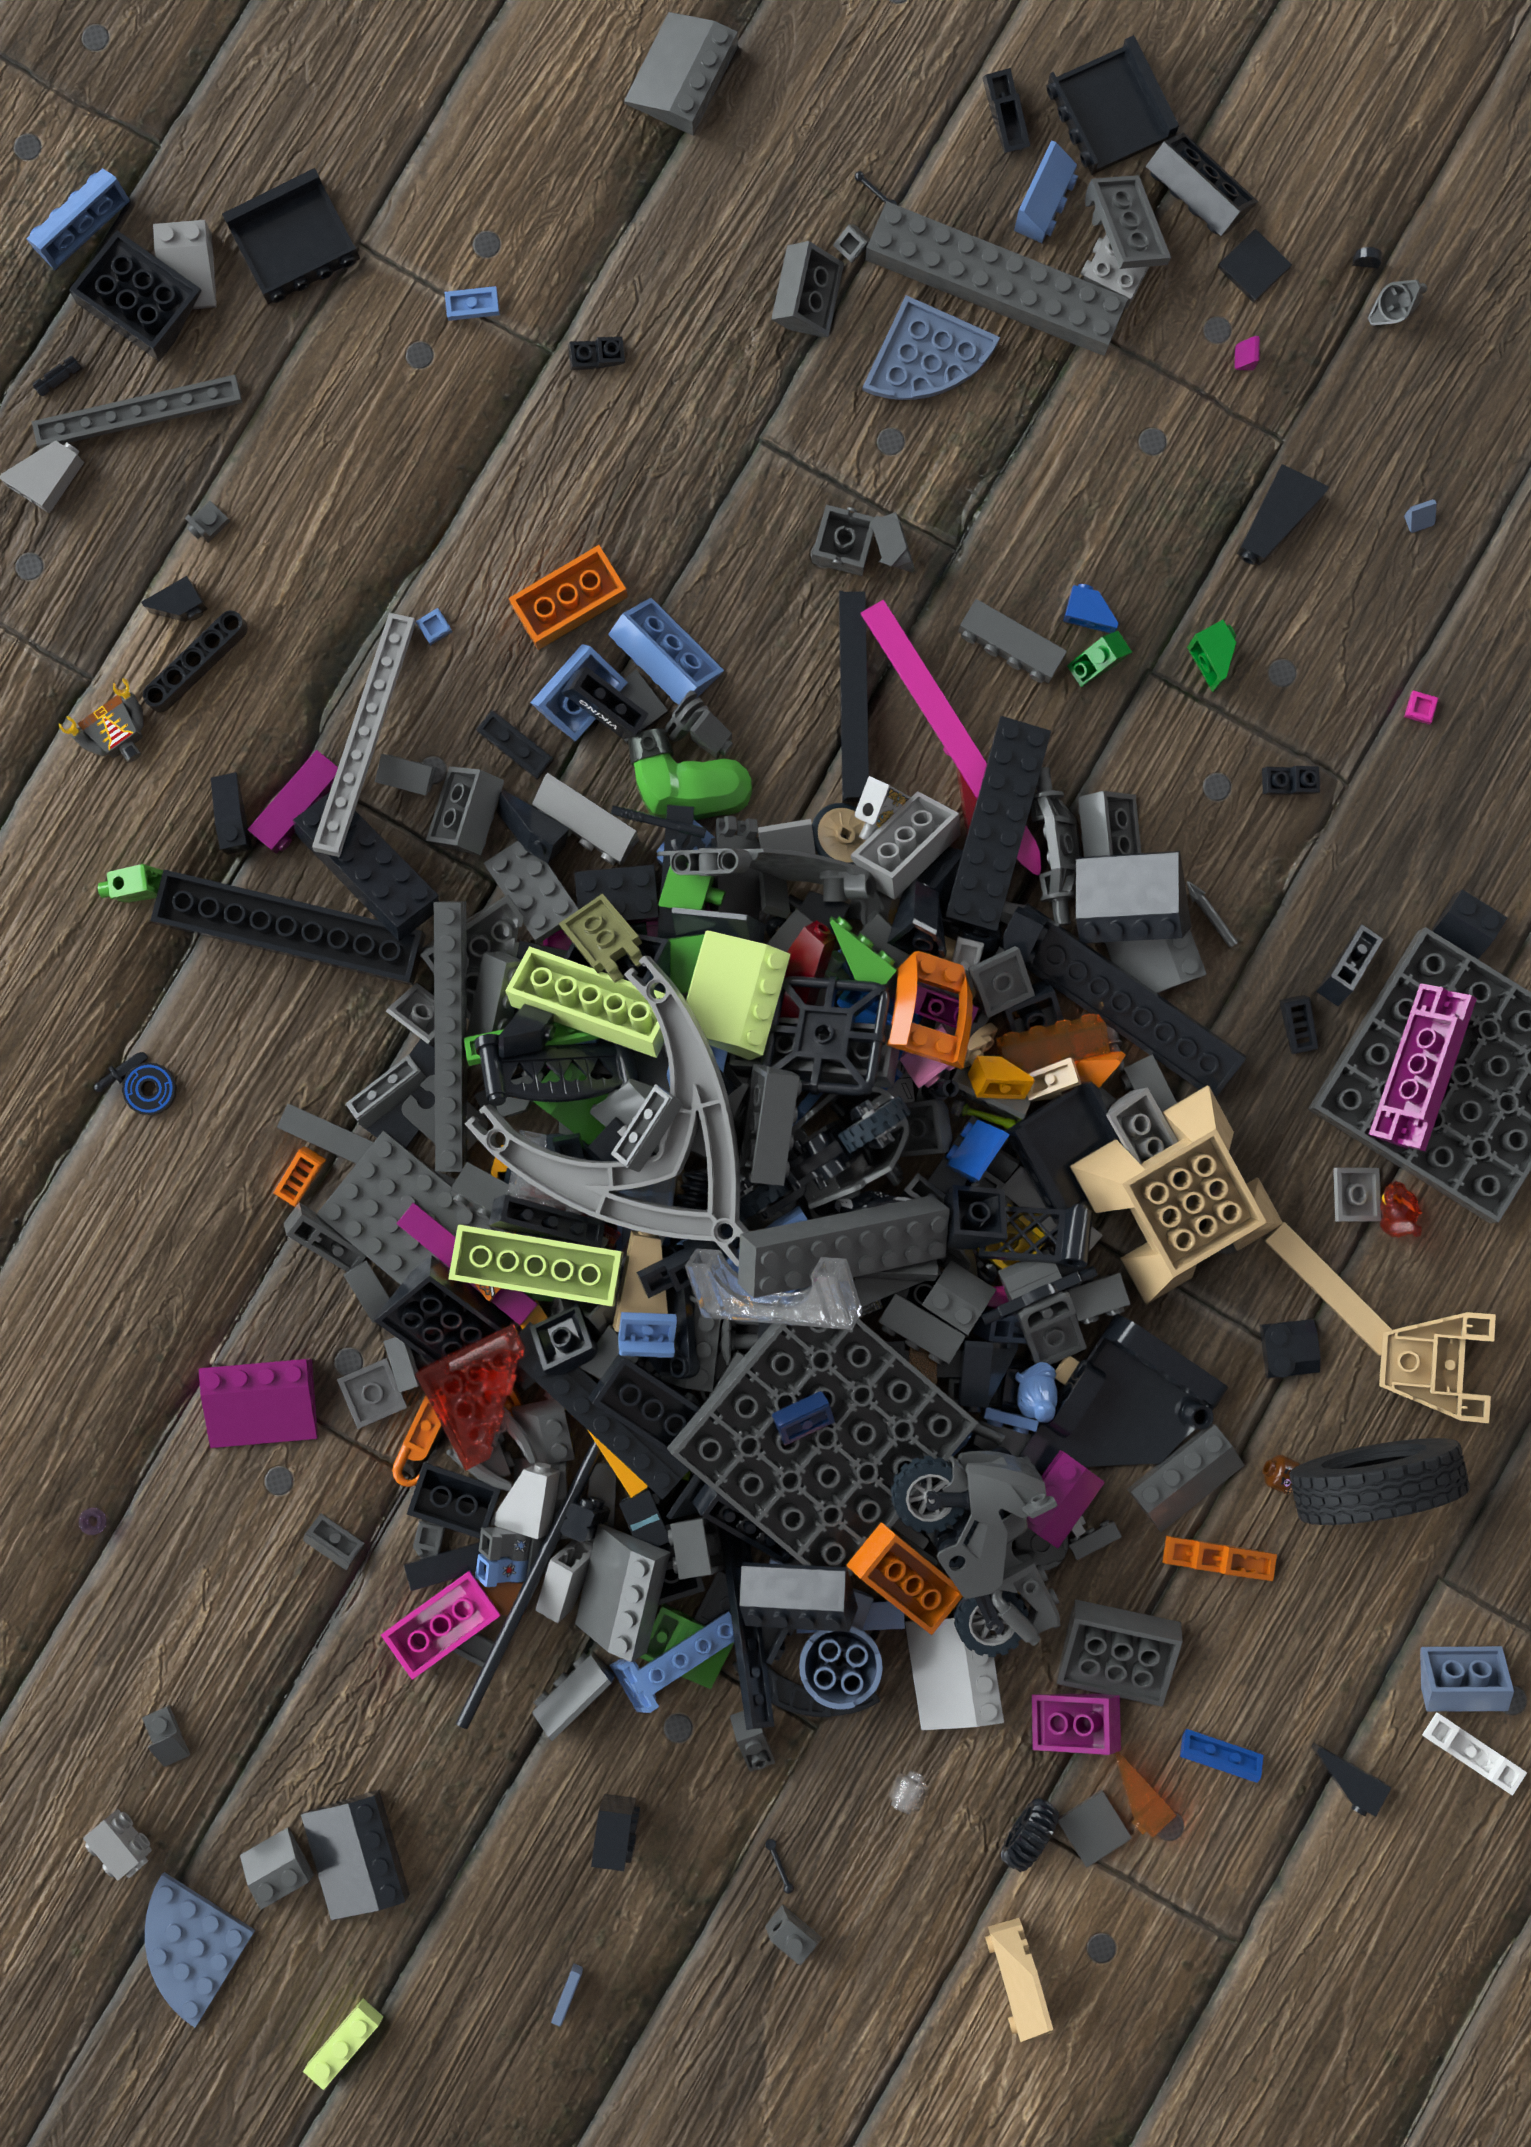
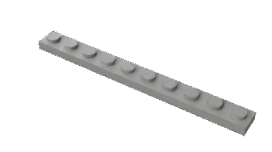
[312,613,416,857]

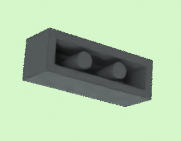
[1068,1520,1122,1560]

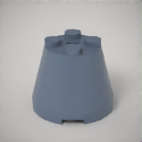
[799,1625,882,1709]

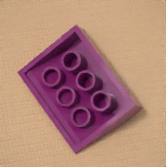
[199,1358,318,1448]

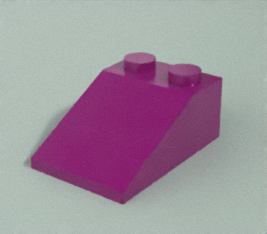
[1032,1694,1121,1755]

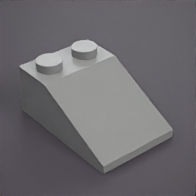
[153,220,217,309]

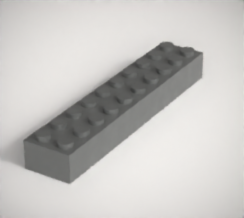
[866,201,1128,356]

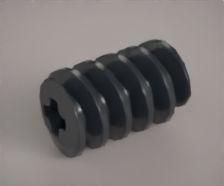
[674,1168,708,1210]

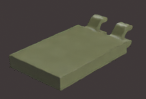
[559,894,643,983]

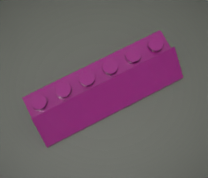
[1369,983,1477,1151]

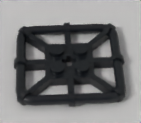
[760,976,890,1096]

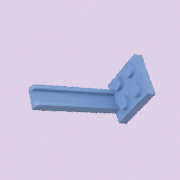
[610,1612,734,1713]

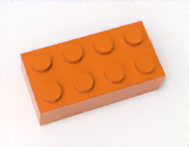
[508,545,628,650]
[846,1522,963,1635]

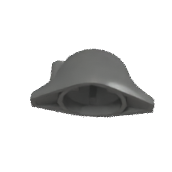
[1368,280,1427,326]

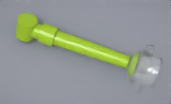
[950,1095,1019,1129]

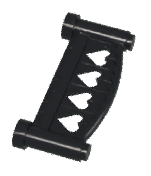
[474,1034,640,1106]

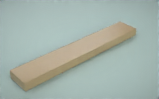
[1264,1222,1392,1355]

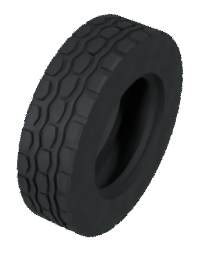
[1289,1438,1470,1525]

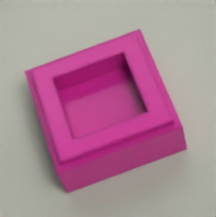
[1404,690,1439,724]

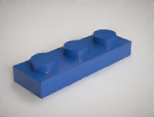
[1180,1729,1263,1783]

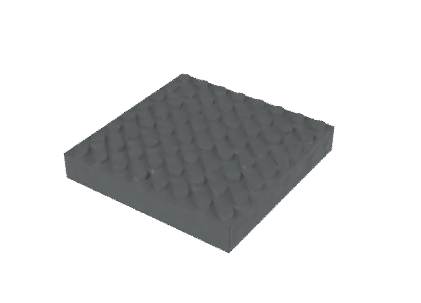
[1308,927,1531,1223]
[667,1285,978,1577]

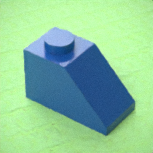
[1063,584,1118,634]

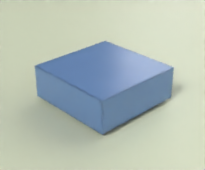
[416,608,452,645]

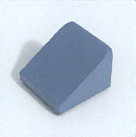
[1404,499,1437,533]

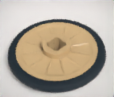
[812,803,866,866]

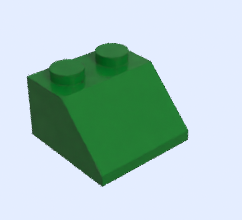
[1187,620,1236,692]

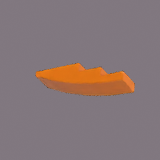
[1162,1536,1277,1581]

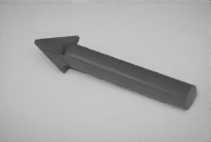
[1187,881,1238,948]

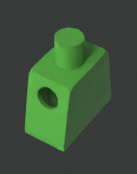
[658,863,726,911]
[98,864,163,902]

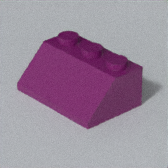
[1026,1450,1105,1549]

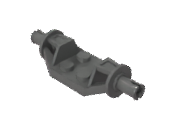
[1031,767,1082,926]

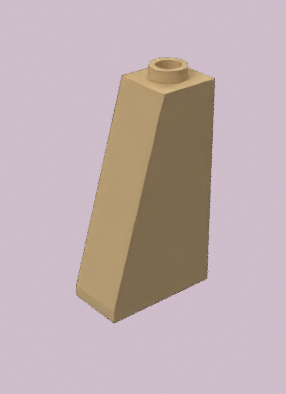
[613,1230,668,1332]

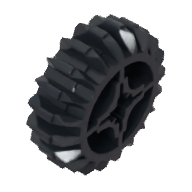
[1001,1798,1059,1872]

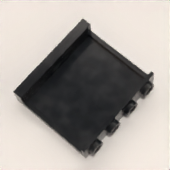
[1046,35,1179,175]
[222,168,360,304]
[1005,1082,1124,1224]

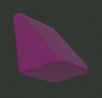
[1235,336,1260,371]

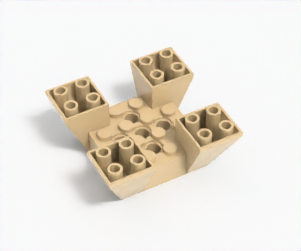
[1070,1085,1283,1305]

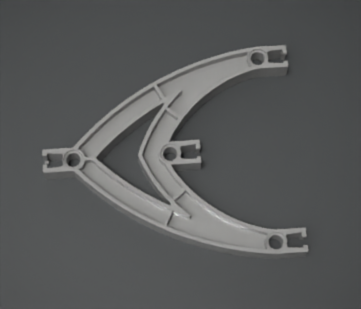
[465,956,749,1267]

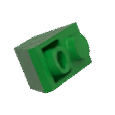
[1067,631,1132,687]

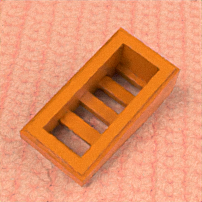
[273,1146,326,1207]

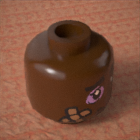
[1263,1455,1300,1494]

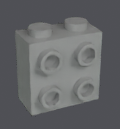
[1081,234,1150,309]
[83,1809,152,1881]

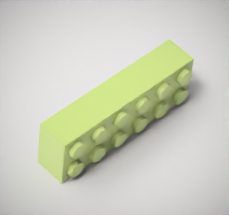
[505,946,665,1058]
[449,1225,624,1306]

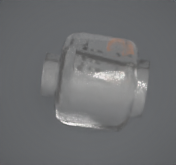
[889,1770,929,1814]

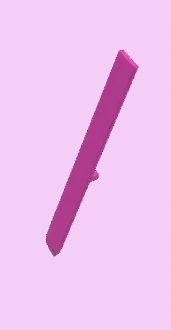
[861,599,1041,875]

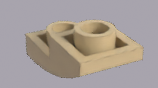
[963,1022,998,1069]

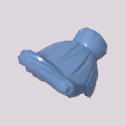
[1015,1362,1057,1422]

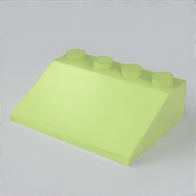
[686,930,790,1060]

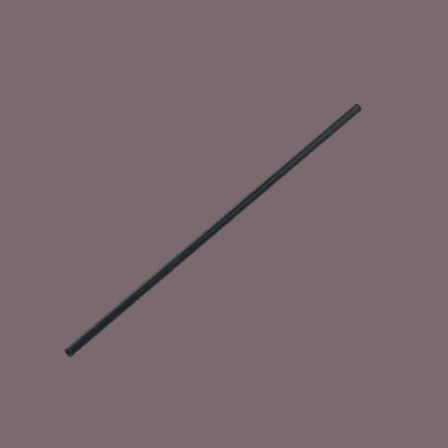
[455,1130,744,1729]

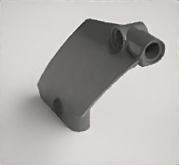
[658,848,876,902]

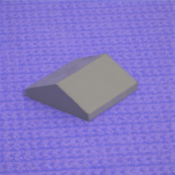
[1334,1168,1381,1222]

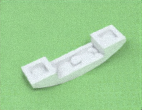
[1422,1712,1527,1796]

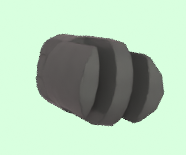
[664,690,709,742]

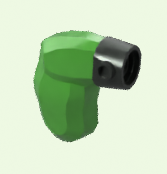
[628,729,752,820]

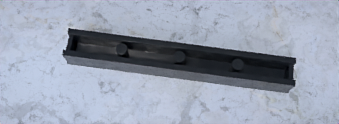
[838,590,869,803]

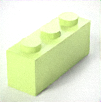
[303,1998,383,2090]

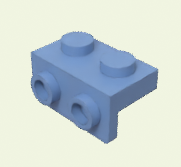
[618,1312,677,1358]

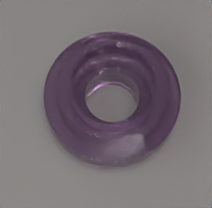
[79,1508,106,1535]

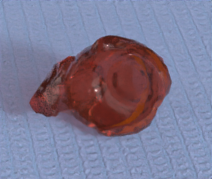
[1380,1181,1423,1238]

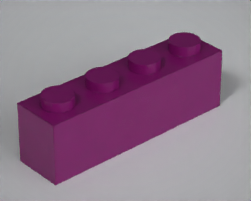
[247,750,338,854]

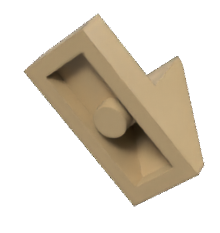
[1027,1057,1081,1102]

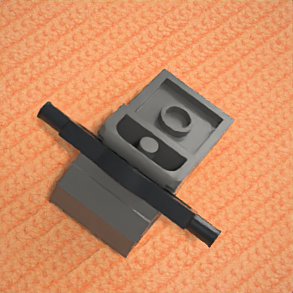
[981,1250,1098,1365]

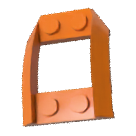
[886,951,973,1069]

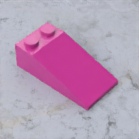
[381,1570,501,1680]

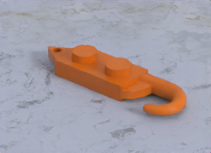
[392,1386,448,1487]

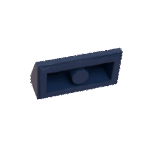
[772,1391,835,1445]

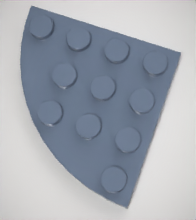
[862,295,1000,400]
[145,1872,255,2028]

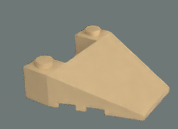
[1379,1312,1496,1423]
[985,1918,1053,2042]

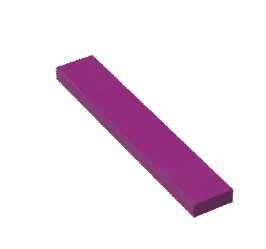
[396,1203,539,1325]

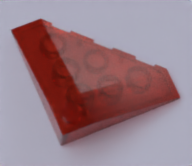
[415,1324,525,1471]

